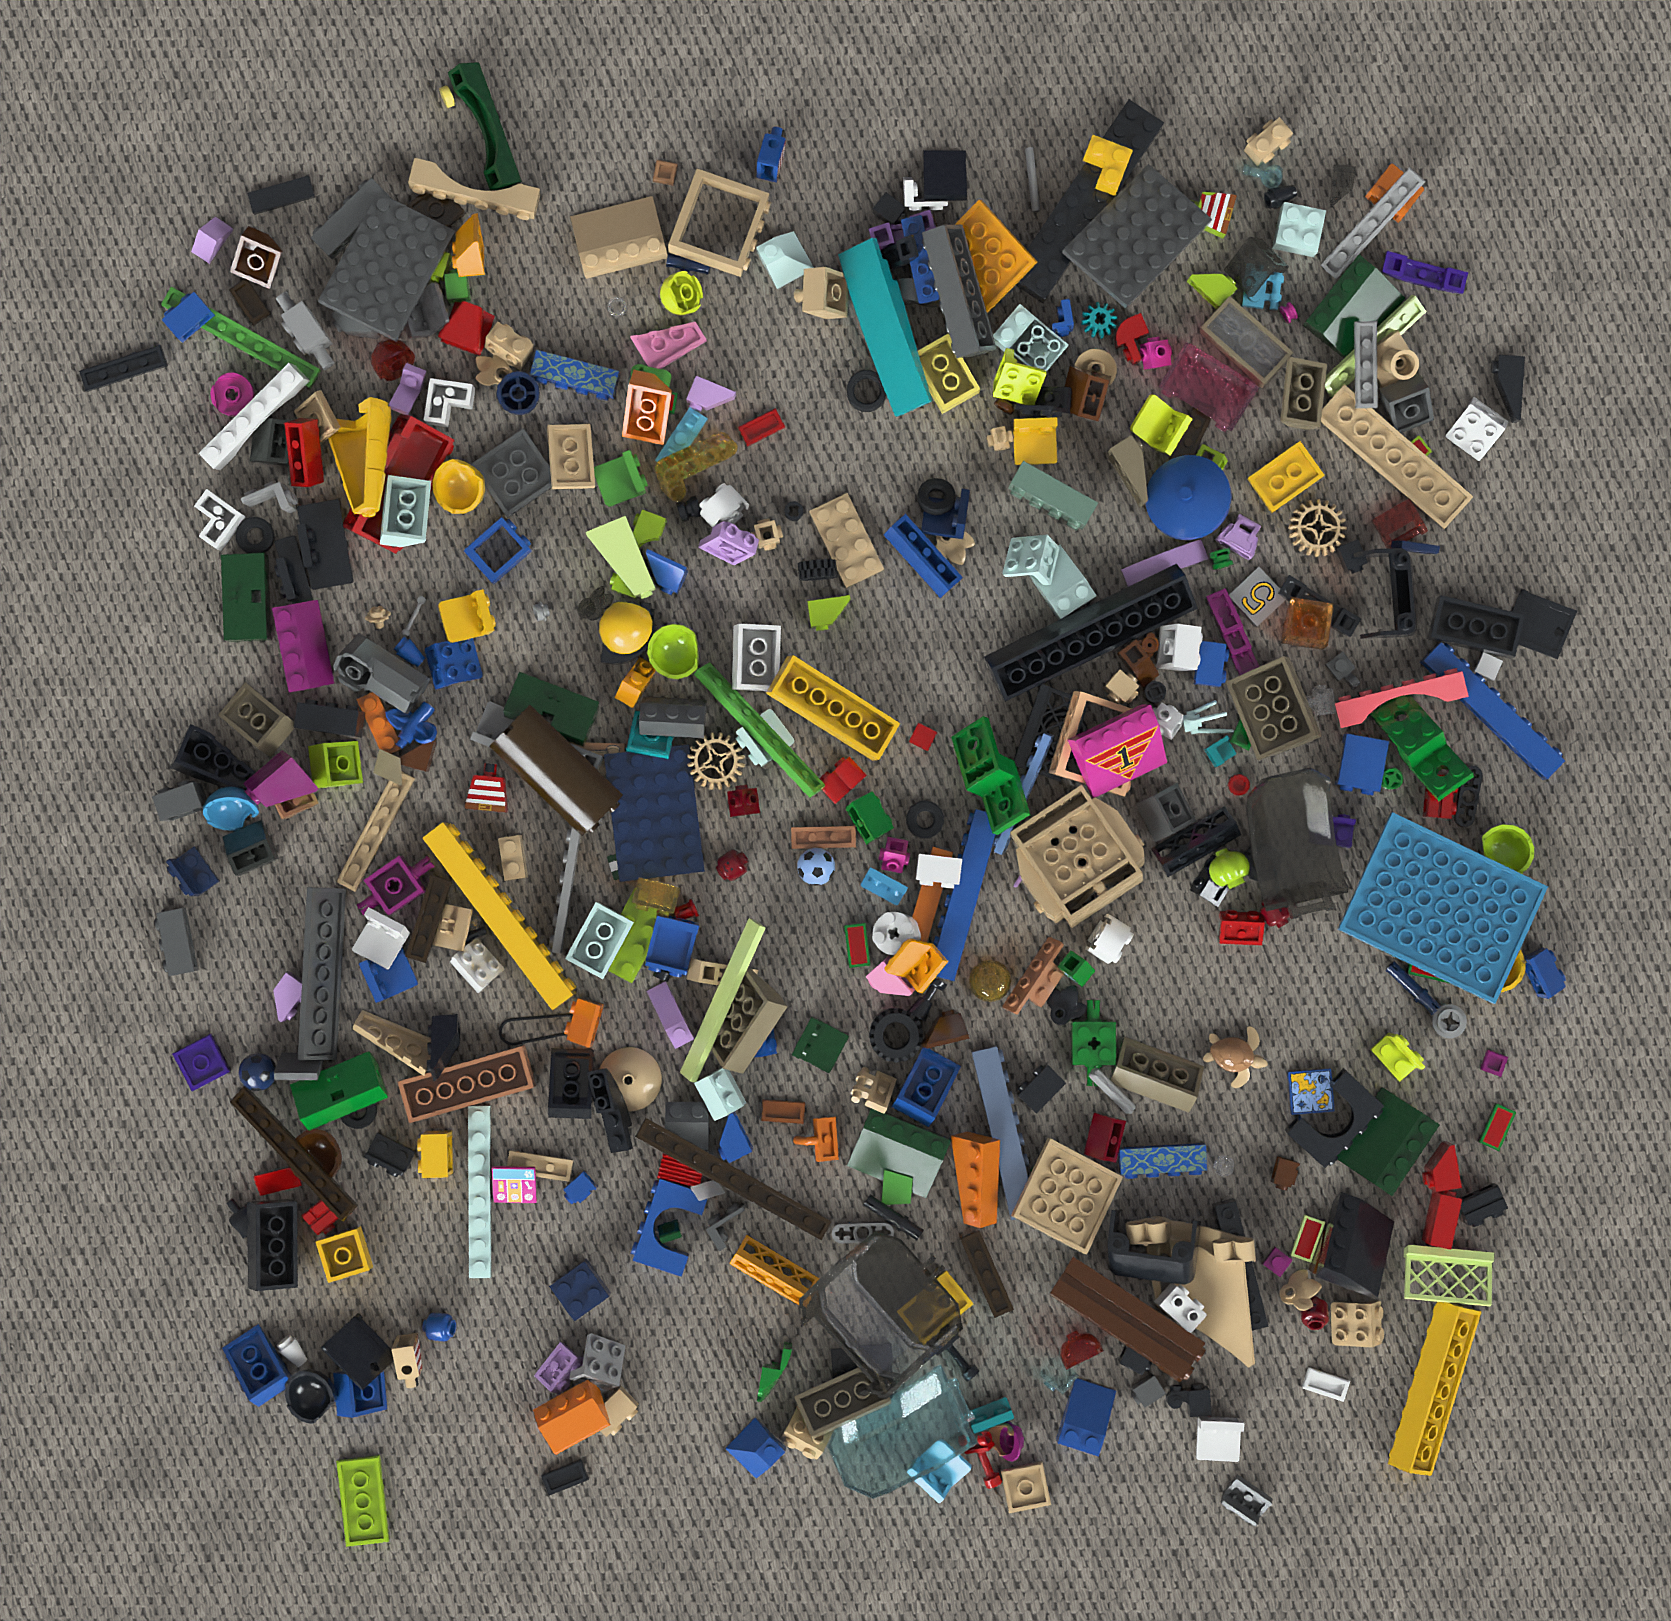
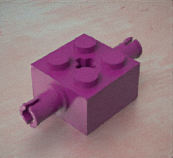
[356,856,435,916]

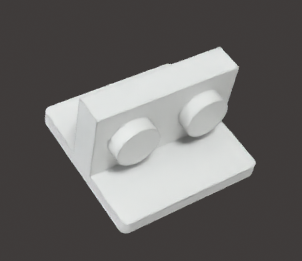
[450,938,505,993]

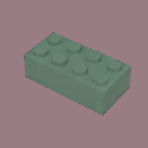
[1008,461,1098,531]

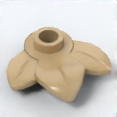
[475,354,513,386]
[935,531,975,565]
[1279,1269,1322,1311]

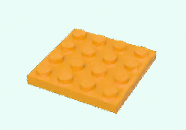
[955,200,1037,313]

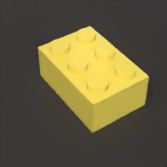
[918,333,980,414]

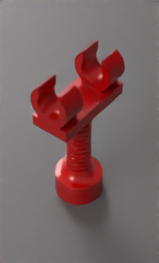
[960,1431,1002,1489]

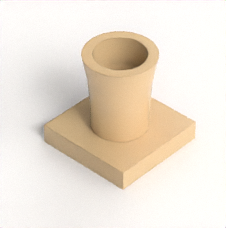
[1377,330,1419,388]

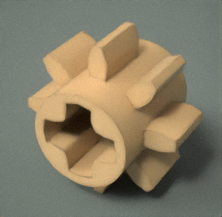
[986,426,1013,451]

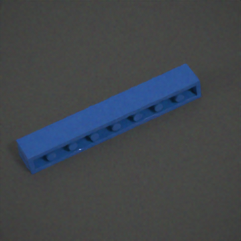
[1420,642,1565,780]
[933,809,995,981]

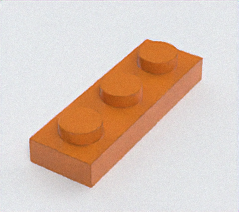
[356,692,404,754]

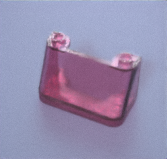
[1158,341,1259,432]

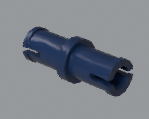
[666,253,710,275]

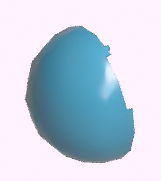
[203,786,259,831]

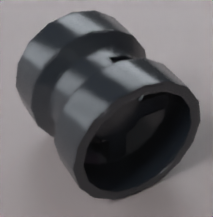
[675,495,701,522]
[1143,681,1166,704]

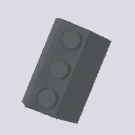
[639,696,707,738]

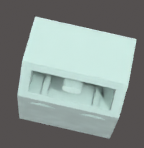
[993,304,1069,372]

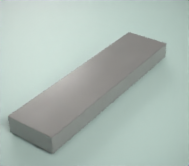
[1354,321,1378,409]

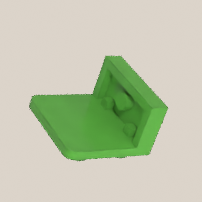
[594,450,648,507]

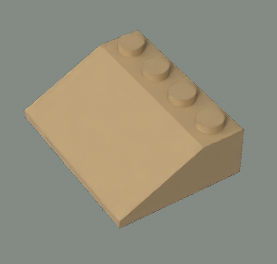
[570,196,668,279]

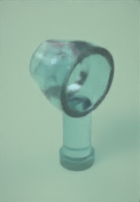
[1243,164,1283,188]

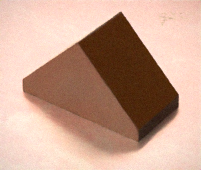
[399,740,437,772]

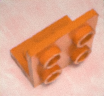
[1365,164,1424,223]

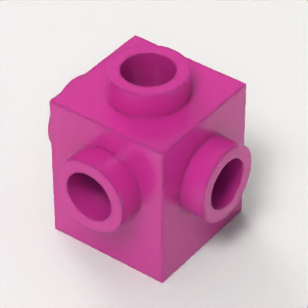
[1139,336,1172,370]
[879,837,910,873]

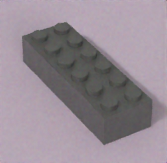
[922,225,997,358]

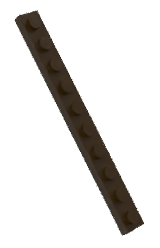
[635,1118,832,1241]

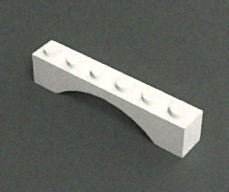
[199,363,310,470]

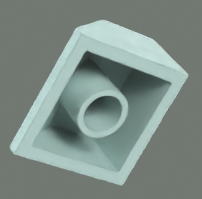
[694,1067,746,1121]

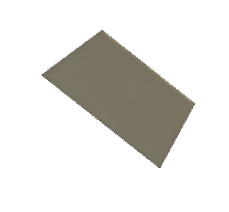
[373,749,402,786]

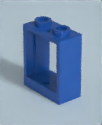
[464,517,532,584]

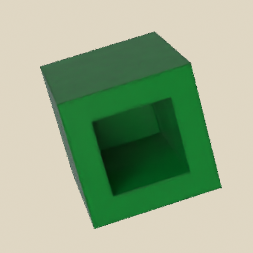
[1058,950,1095,987]

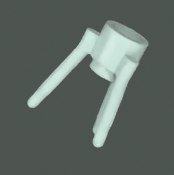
[1183,700,1234,735]

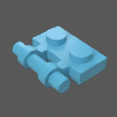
[1241,263,1284,310]

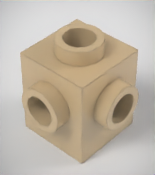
[751,518,783,551]

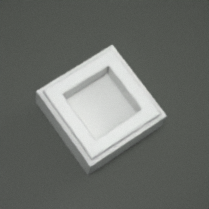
[1473,652,1503,681]

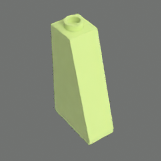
[586,516,656,599]

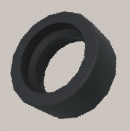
[847,370,886,412]

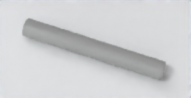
[1025,147,1040,212]

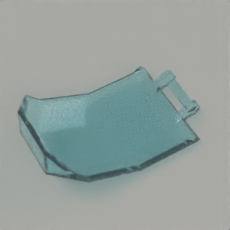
[828,1365,977,1499]

